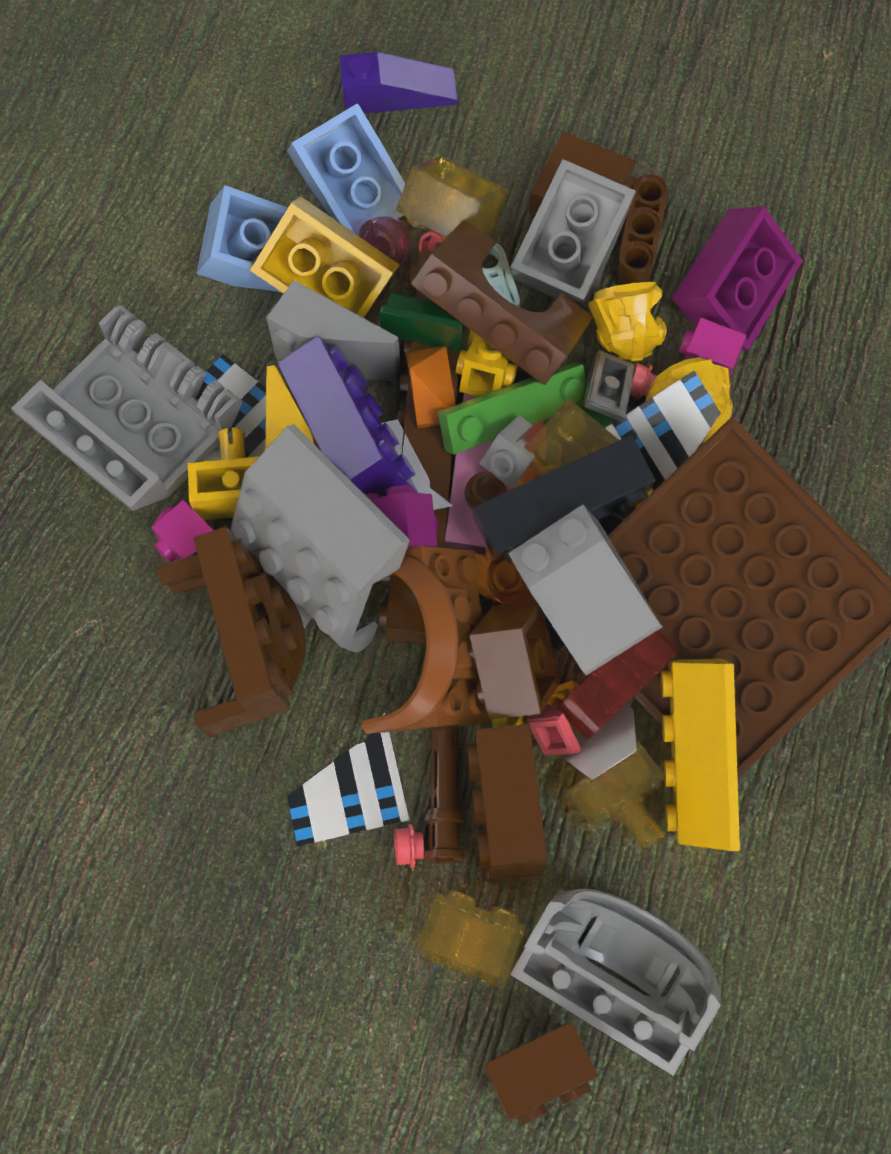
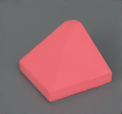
[526,704,582,756]

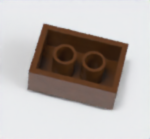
[467,724,547,881]

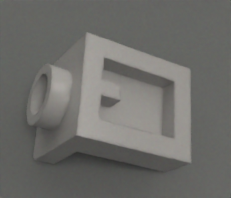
[479,415,534,488]

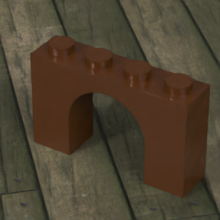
[411,219,593,385]

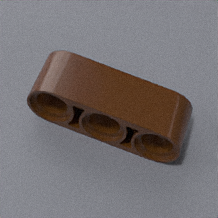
[616,174,668,285]

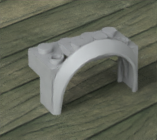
[510,889,722,1076]

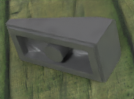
[584,350,635,422]

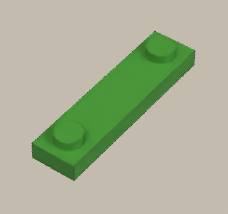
[438,362,586,454]

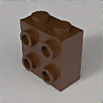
[529,132,637,216]

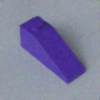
[340,52,458,114]

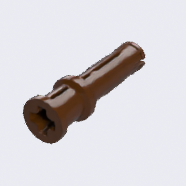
[424,727,464,864]

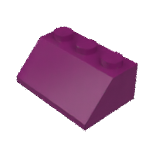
[672,206,803,351]

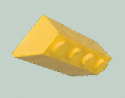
[661,658,740,851]

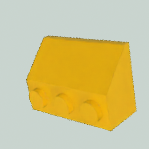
[250,197,400,318]

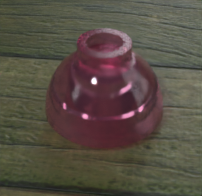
[359,216,411,266]

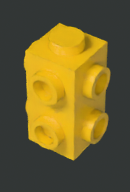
[456,330,518,397]

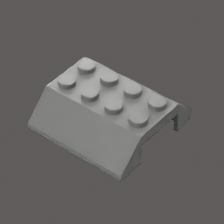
[11,305,242,511]
[230,424,410,653]

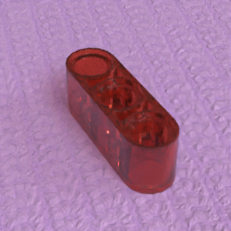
[556,630,679,740]

